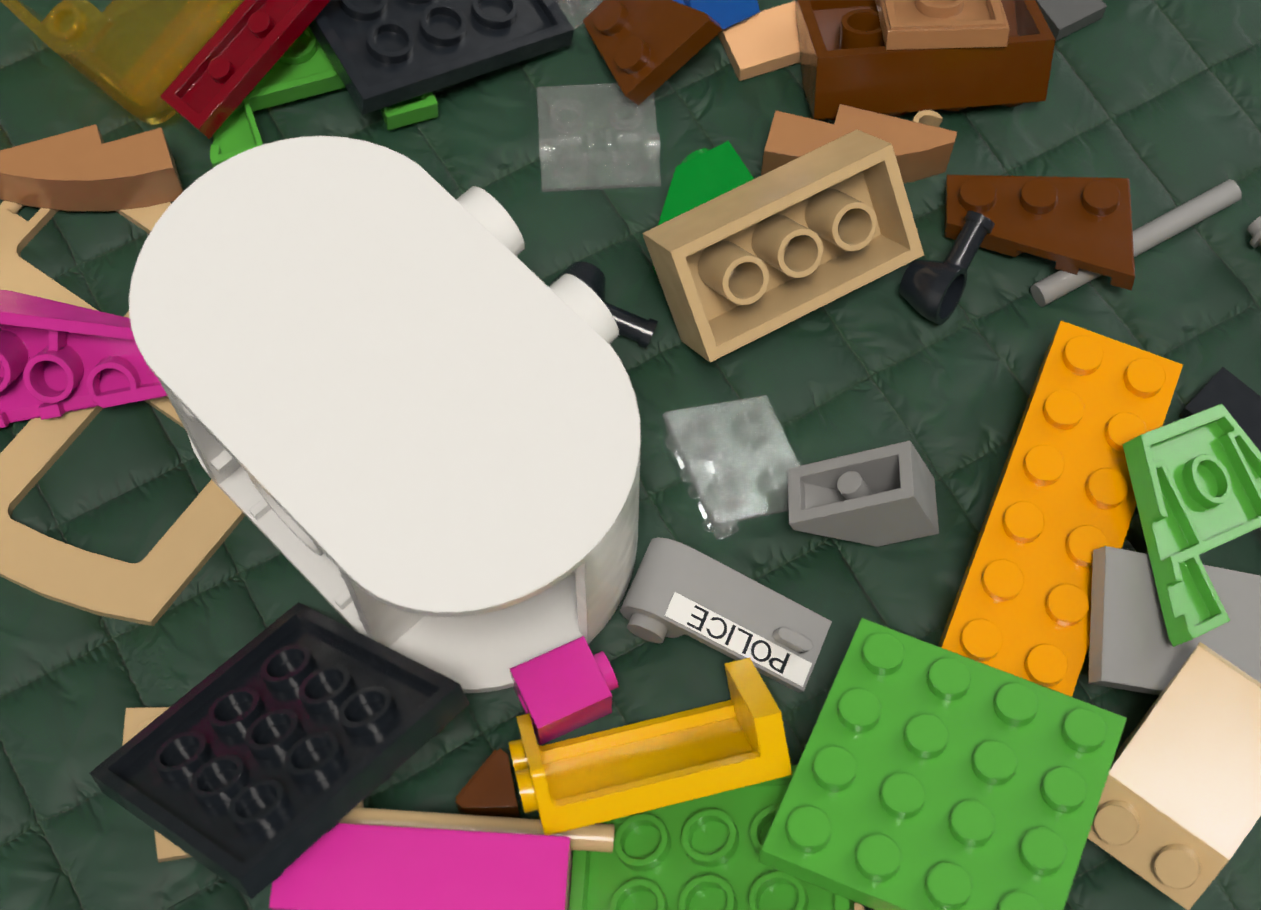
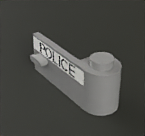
[620,537,832,693]

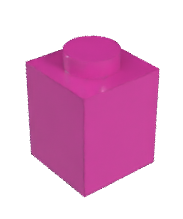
[510,636,619,745]

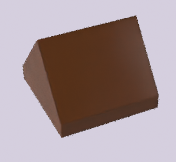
[455,748,520,818]

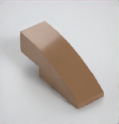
[761,104,957,183]
[0,124,183,211]

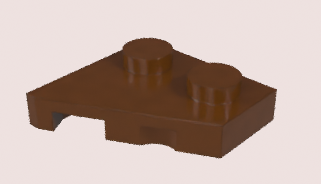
[582,0,723,106]

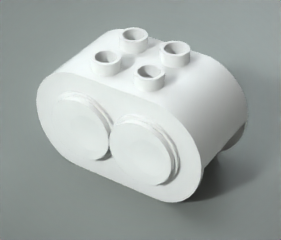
[129,136,641,693]

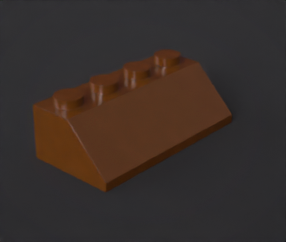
[795,0,1055,120]

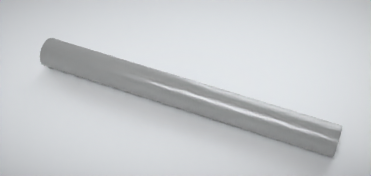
[1031,179,1242,307]

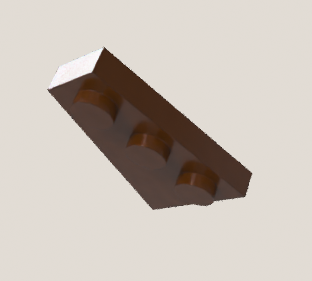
[945,175,1135,291]

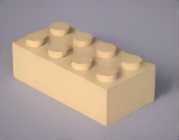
[642,130,924,362]

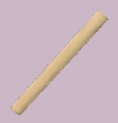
[339,807,614,853]

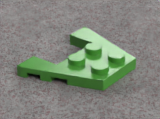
[210,1,438,168]
[1122,404,1261,647]

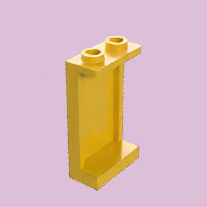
[508,658,792,836]

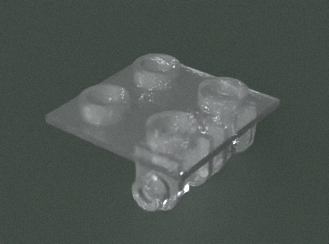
[537,83,661,192]
[662,395,800,540]

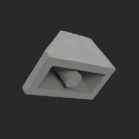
[787,441,939,547]

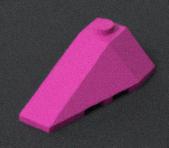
[0,289,167,428]

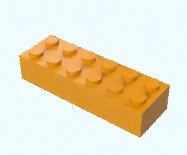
[938,321,1183,697]

